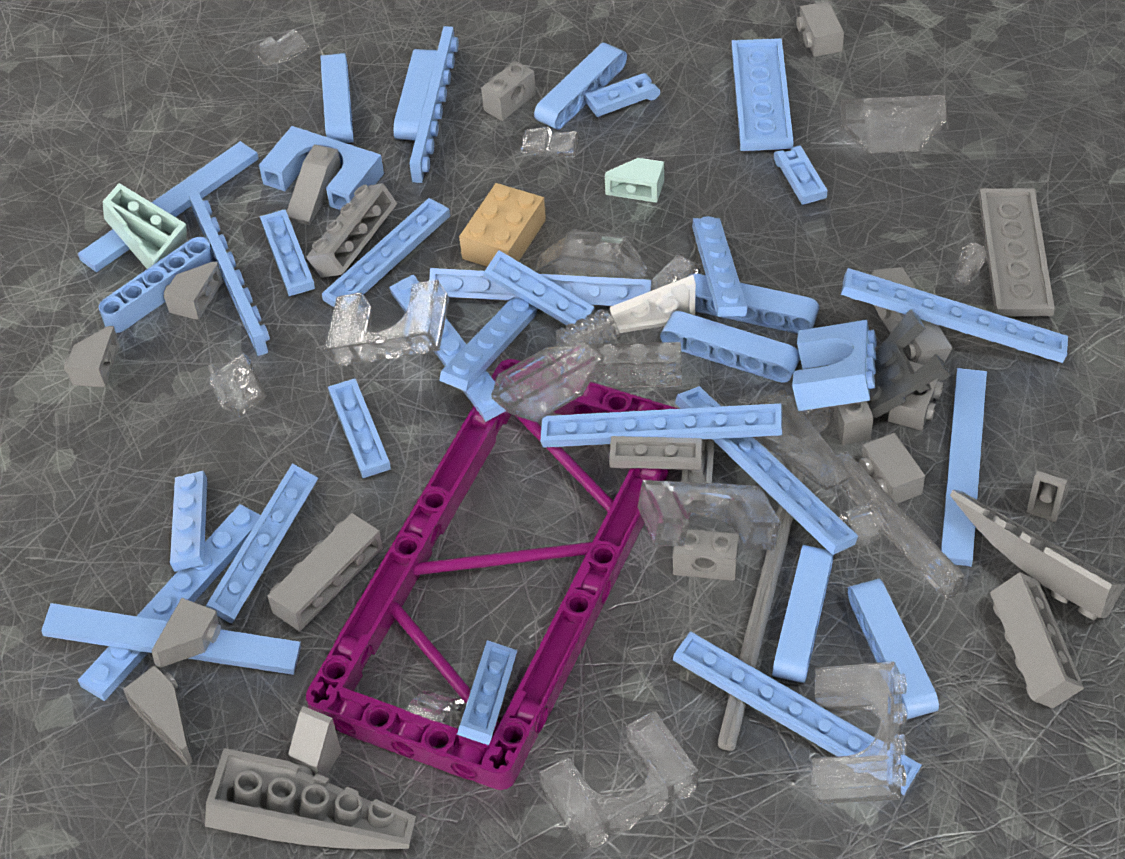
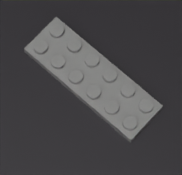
[979,188,1055,316]

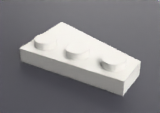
[610,275,696,334]

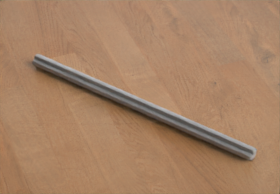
[718,462,805,751]

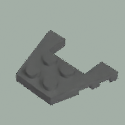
[867,309,951,418]

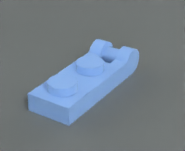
[585,73,660,117]
[774,145,828,205]

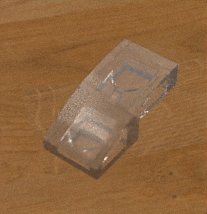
[251,29,310,66]
[521,127,580,157]
[406,688,464,723]

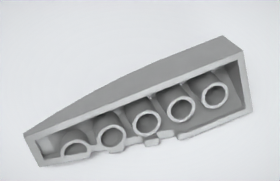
[950,490,1125,620]
[205,748,416,849]

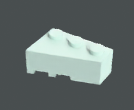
[103,183,187,269]

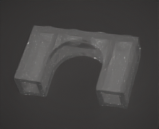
[325,280,449,366]
[637,480,781,550]
[811,661,907,804]
[539,710,698,851]

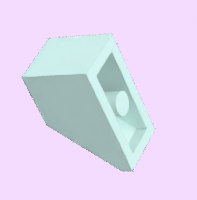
[605,158,664,203]

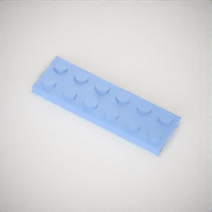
[731,38,793,151]

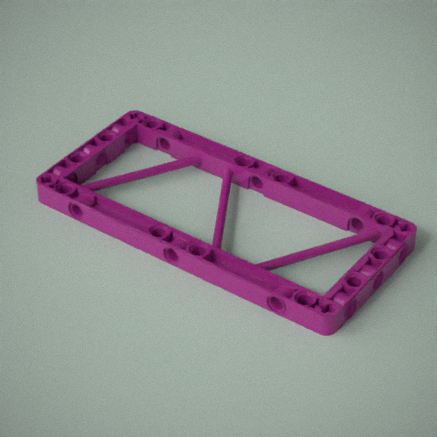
[306,359,678,790]

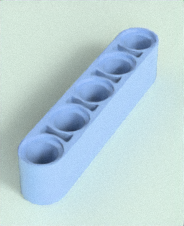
[534,43,627,130]
[394,49,438,141]
[320,53,354,143]
[99,237,215,333]
[688,273,820,334]
[660,311,800,383]
[772,545,834,683]
[848,578,939,720]

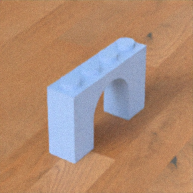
[259,126,384,210]
[792,320,877,411]

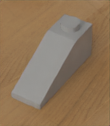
[287,144,341,226]
[123,665,193,766]

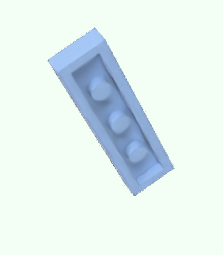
[260,209,315,296]
[483,250,595,333]
[328,379,391,478]
[170,471,207,572]
[457,640,517,745]

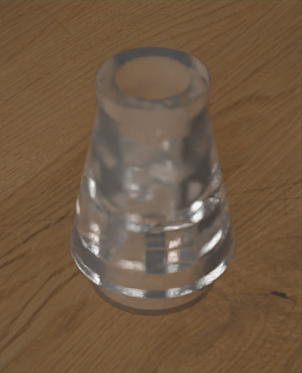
[954,243,987,285]

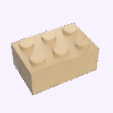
[459,183,546,267]

